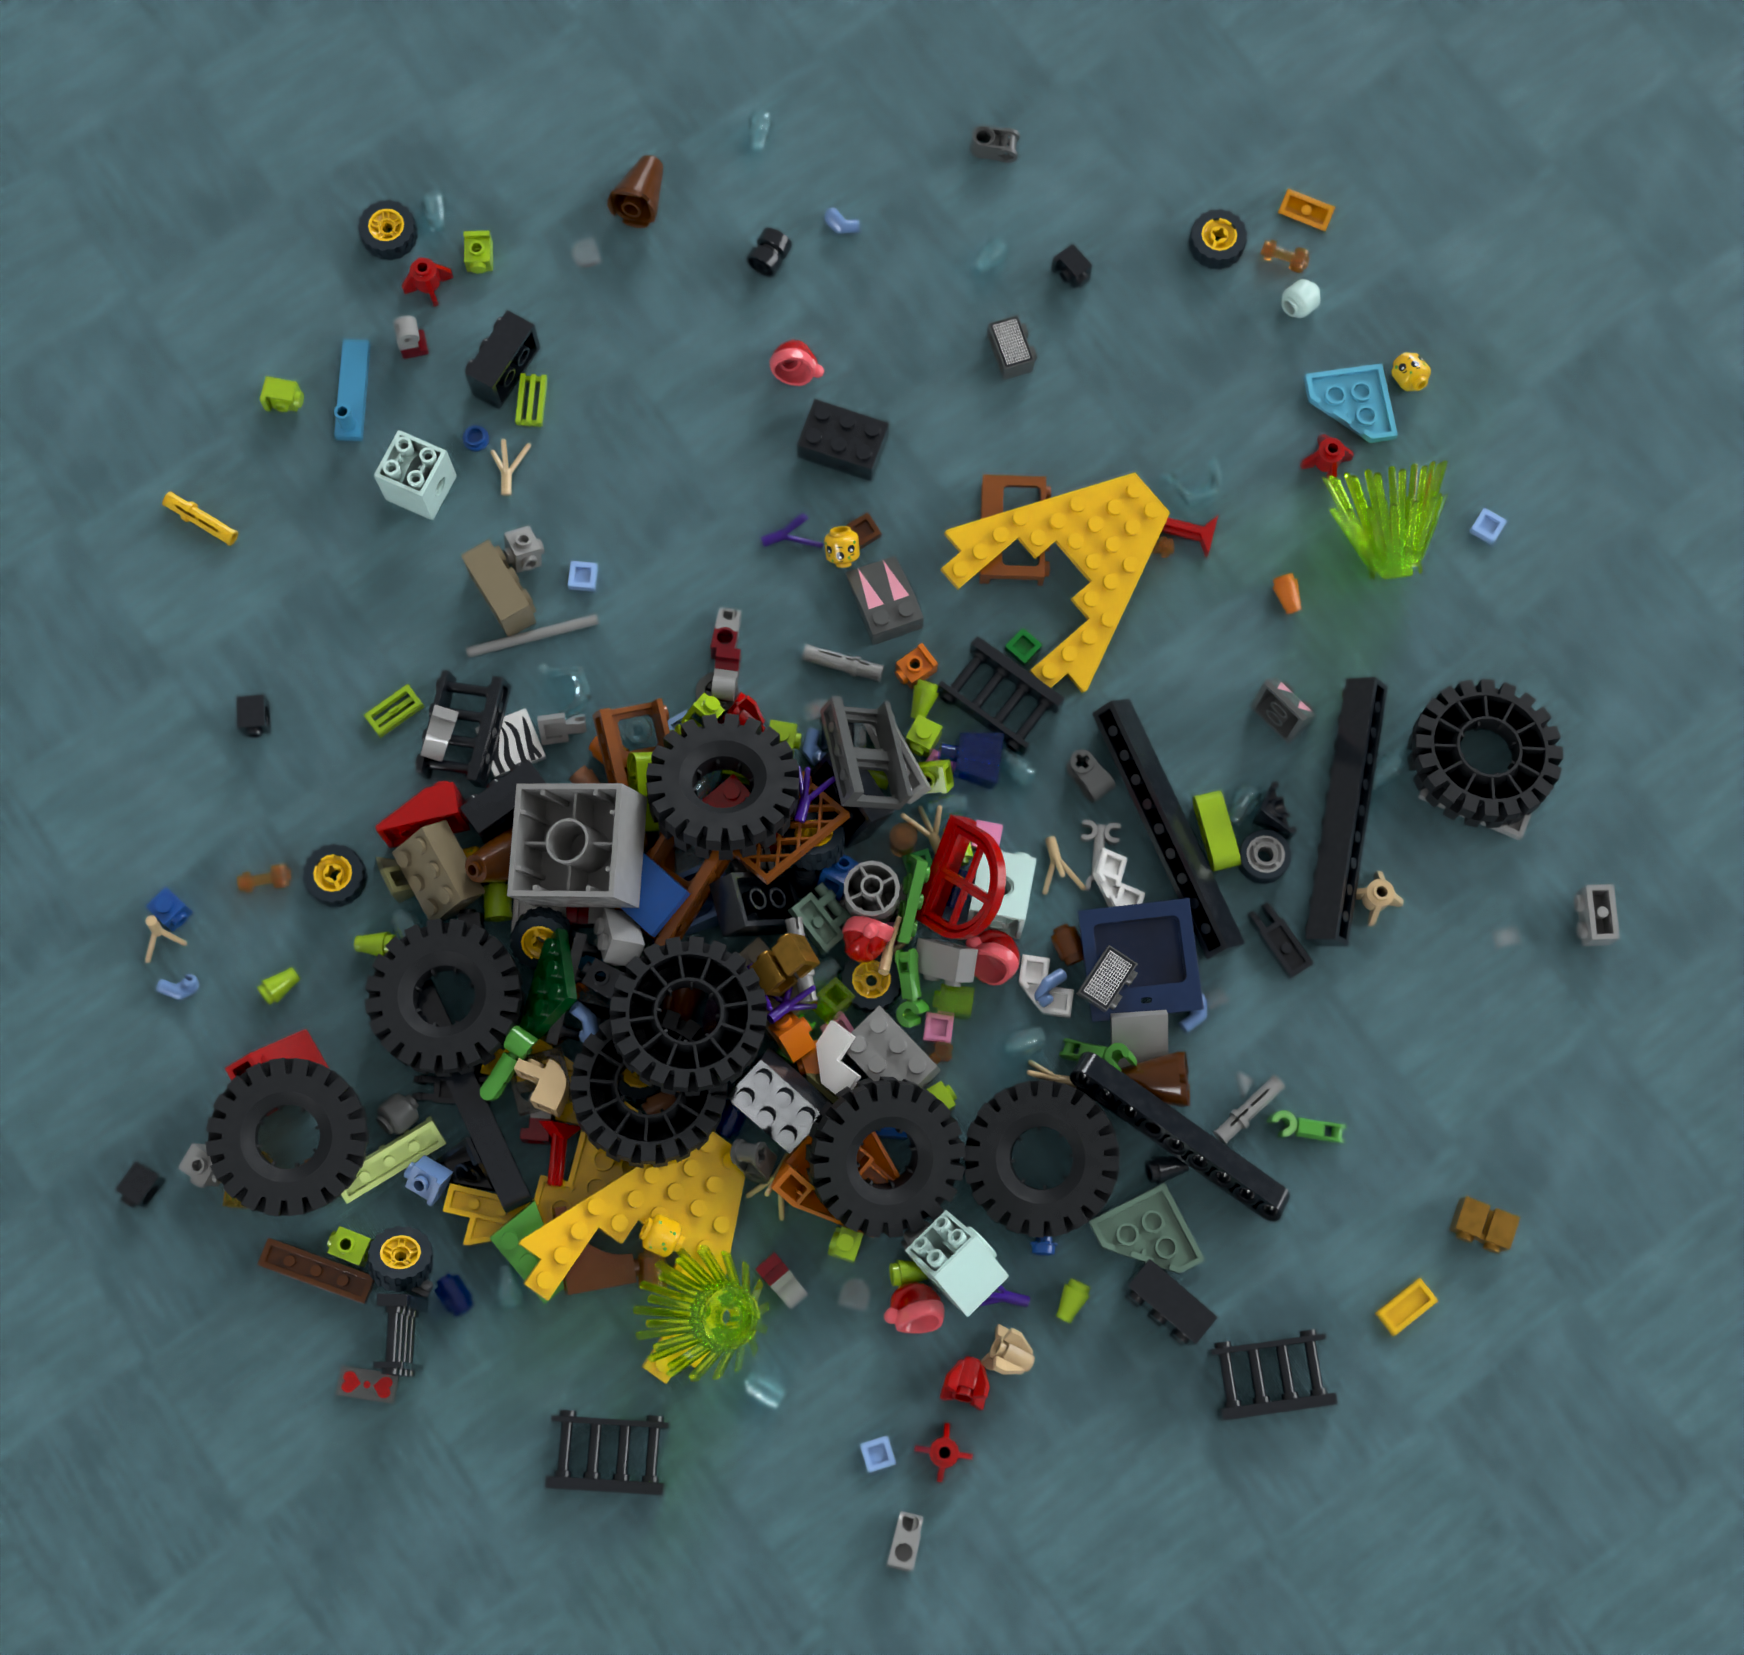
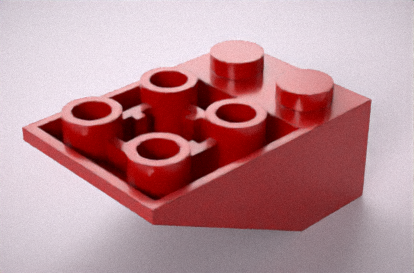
[224,1029,330,1117]

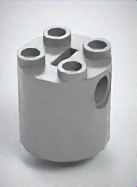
[844,861,900,924]

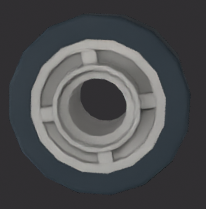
[1238,829,1291,884]

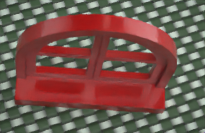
[915,814,1006,940]

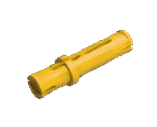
[162,491,239,546]

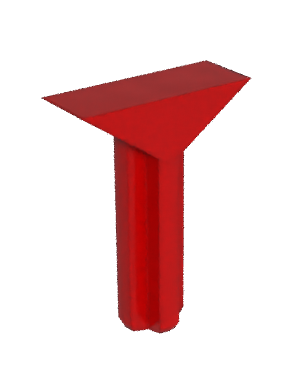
[1161,515,1218,559]
[539,1121,581,1187]

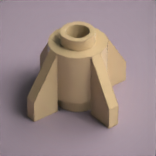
[1356,871,1404,927]
[981,1324,1035,1375]

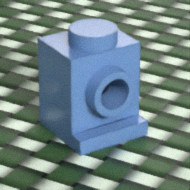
[404,1155,453,1206]

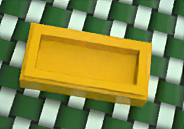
[1375,1278,1439,1336]

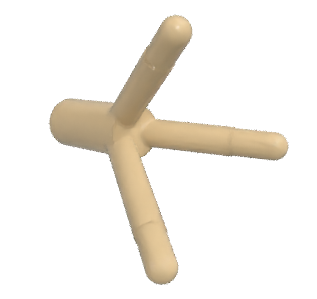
[490,439,531,496]
[900,805,942,854]
[1042,836,1086,895]
[145,915,187,963]
[878,916,913,975]
[1027,1060,1076,1087]
[745,1153,788,1221]

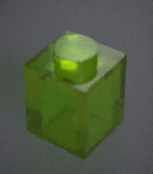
[811,977,856,1025]
[932,983,975,1020]

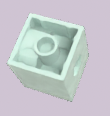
[374,430,457,520]
[967,849,1037,939]
[905,1210,1009,1317]

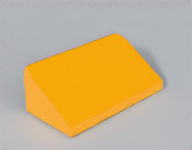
[1278,188,1336,231]

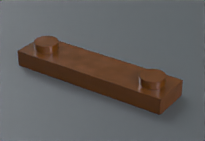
[257,1238,375,1305]

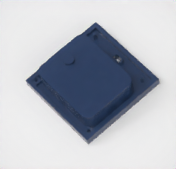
[1077,898,1204,1023]

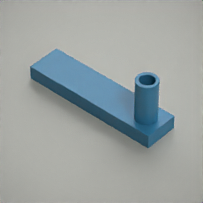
[334,339,371,441]

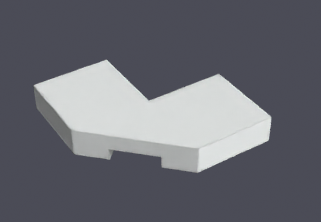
[1093,848,1145,907]
[1018,954,1074,1018]
[816,1020,861,1095]

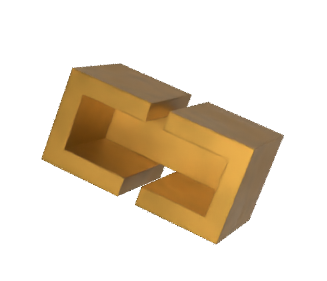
[749,933,820,997]
[1449,1196,1521,1254]

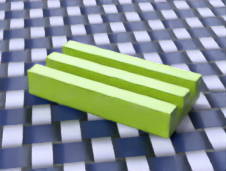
[515,373,548,427]
[363,684,425,738]

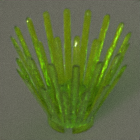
[1322,460,1448,580]
[633,1245,769,1382]

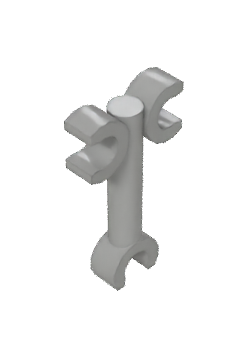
[1080,820,1121,893]

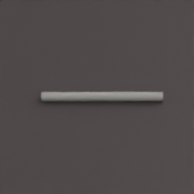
[466,614,599,658]

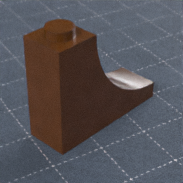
[551,1206,640,1295]

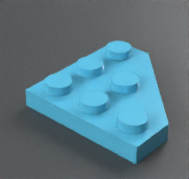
[1303,363,1398,443]

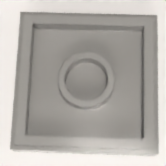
[1110,1010,1168,1068]

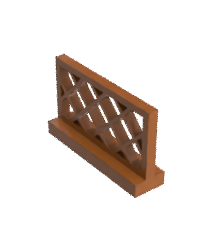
[733,771,850,885]

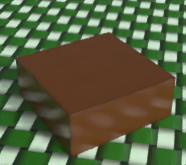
[845,512,882,550]

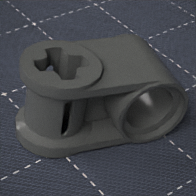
[970,125,1020,163]
[1066,749,1116,804]
[730,1139,777,1184]

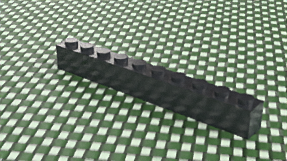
[1305,677,1388,947]
[1092,699,1245,959]

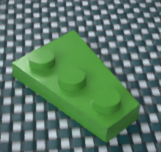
[896,853,930,944]
[489,1200,564,1304]

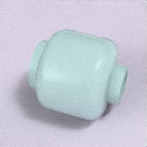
[1281,279,1321,318]

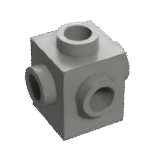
[503,526,545,573]
[178,1143,221,1188]

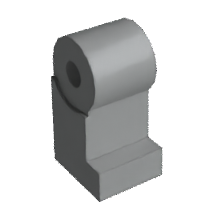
[421,705,459,762]
[886,1511,923,1573]

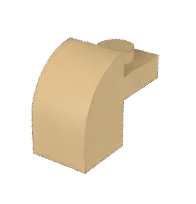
[514,1058,570,1118]

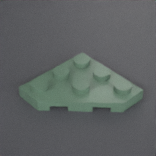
[1088,1183,1205,1274]

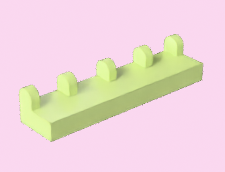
[341,1116,447,1204]

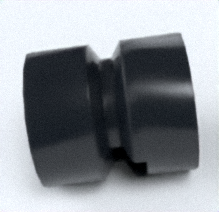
[746,227,793,278]

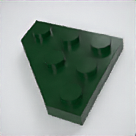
[520,928,577,1039]

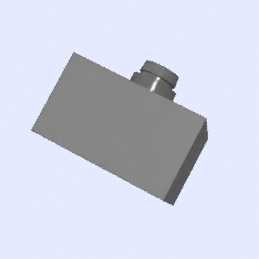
[507,783,647,908]

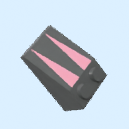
[845,556,924,645]
[1250,678,1316,744]

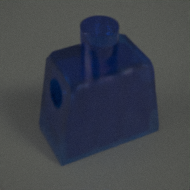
[938,732,1004,790]

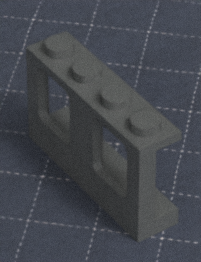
[820,696,913,810]

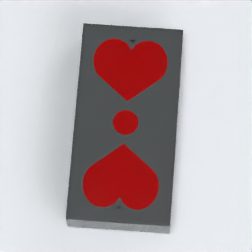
[335,1365,400,1404]

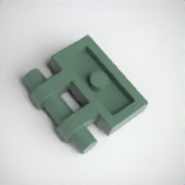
[788,882,851,954]

